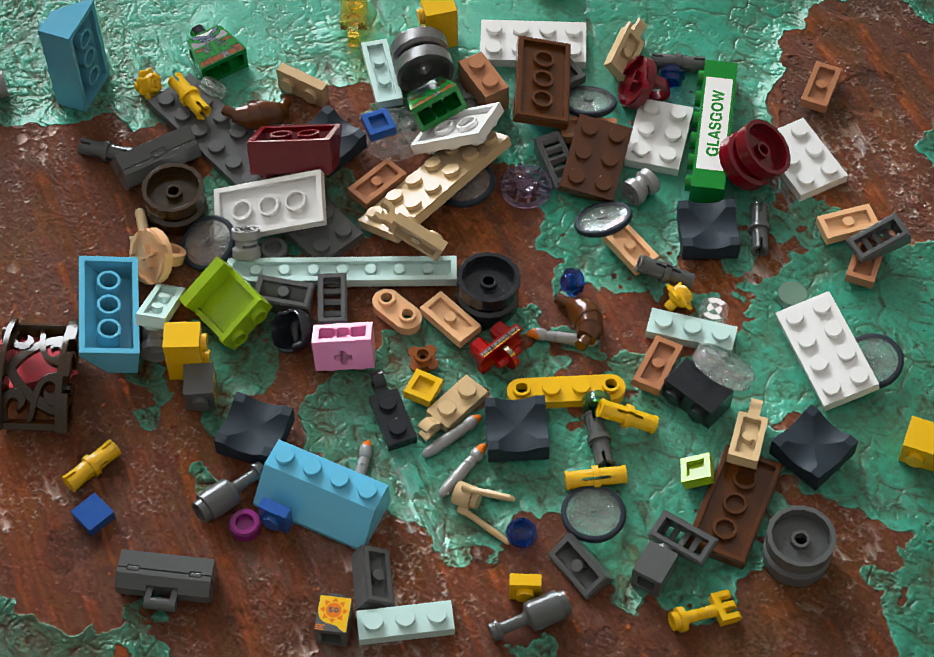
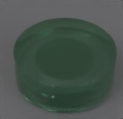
[582,390,612,418]

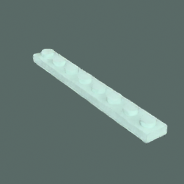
[227,256,457,288]

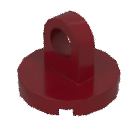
[618,55,670,109]

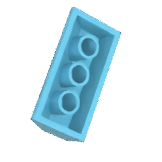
[38,0,110,112]
[79,256,140,373]
[253,439,391,550]

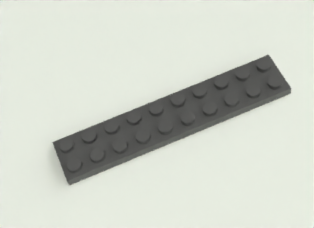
[148,73,364,257]

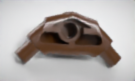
[221,98,292,130]
[554,293,604,351]

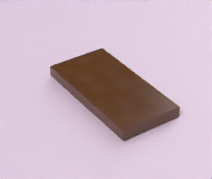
[513,35,571,130]
[684,444,784,570]

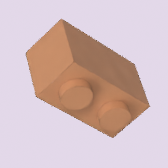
[458,51,509,110]

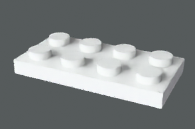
[480,20,586,69]
[214,169,327,244]
[775,291,880,412]

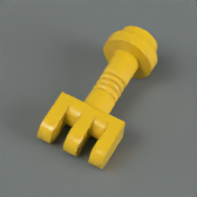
[668,589,742,633]

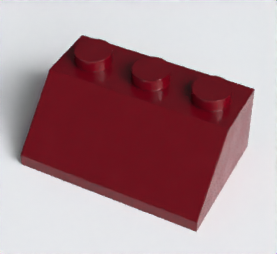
[247,124,342,178]

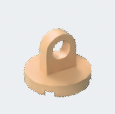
[129,227,186,285]

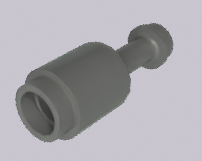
[191,461,264,523]
[487,590,572,642]

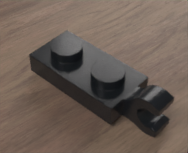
[369,370,417,451]

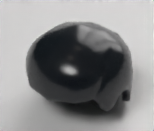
[271,309,314,353]

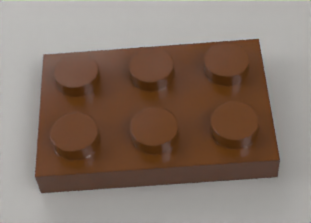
[558,114,633,202]

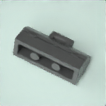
[110,124,202,191]
[115,549,218,612]

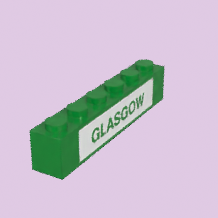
[684,60,738,203]

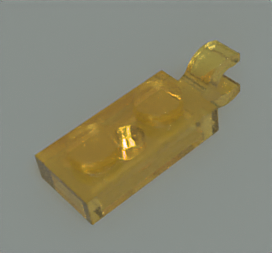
[340,0,368,47]

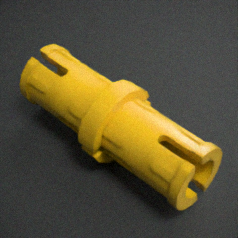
[168,73,212,120]
[596,398,659,434]
[62,439,121,492]
[564,465,628,491]

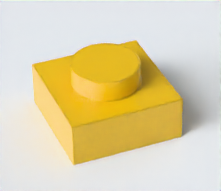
[403,369,444,408]
[509,573,542,603]

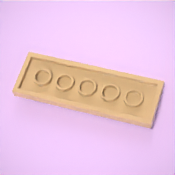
[358,130,512,243]

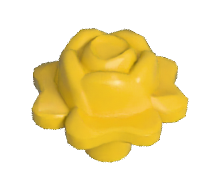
[134,68,162,100]
[664,282,693,312]

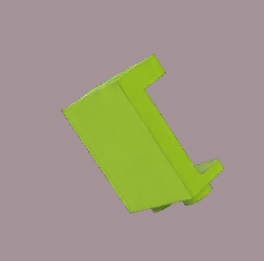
[178,257,273,350]

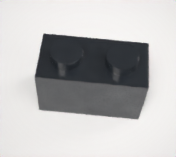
[662,357,734,429]

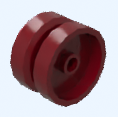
[718,119,791,192]

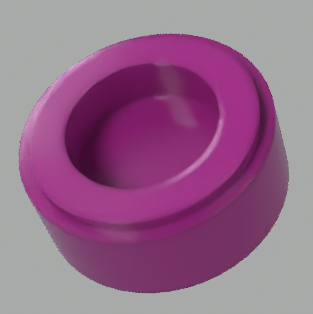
[229,509,261,542]

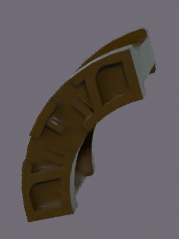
[0,318,80,434]

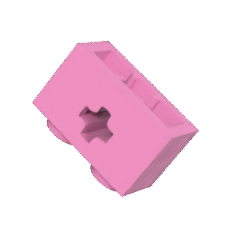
[311,322,376,371]

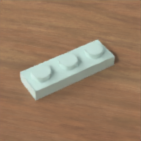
[361,38,403,109]
[135,284,185,331]
[645,308,738,357]
[356,600,455,645]

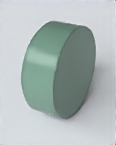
[777,281,807,309]

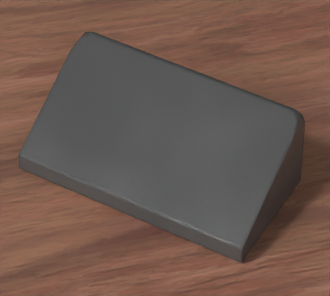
[255,274,315,316]
[547,533,615,600]
[351,545,394,610]

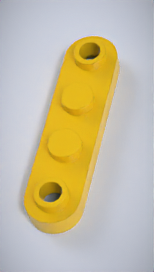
[507,374,626,409]

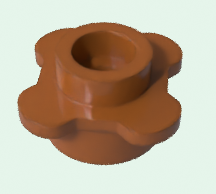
[408,345,438,373]

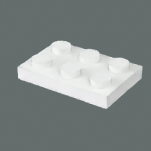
[624,99,694,176]
[410,102,504,155]
[778,118,848,202]

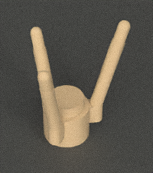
[451,481,516,545]

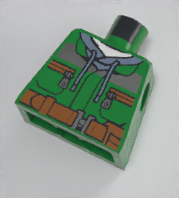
[187,24,249,86]
[407,76,468,133]

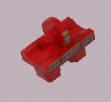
[470,321,522,375]

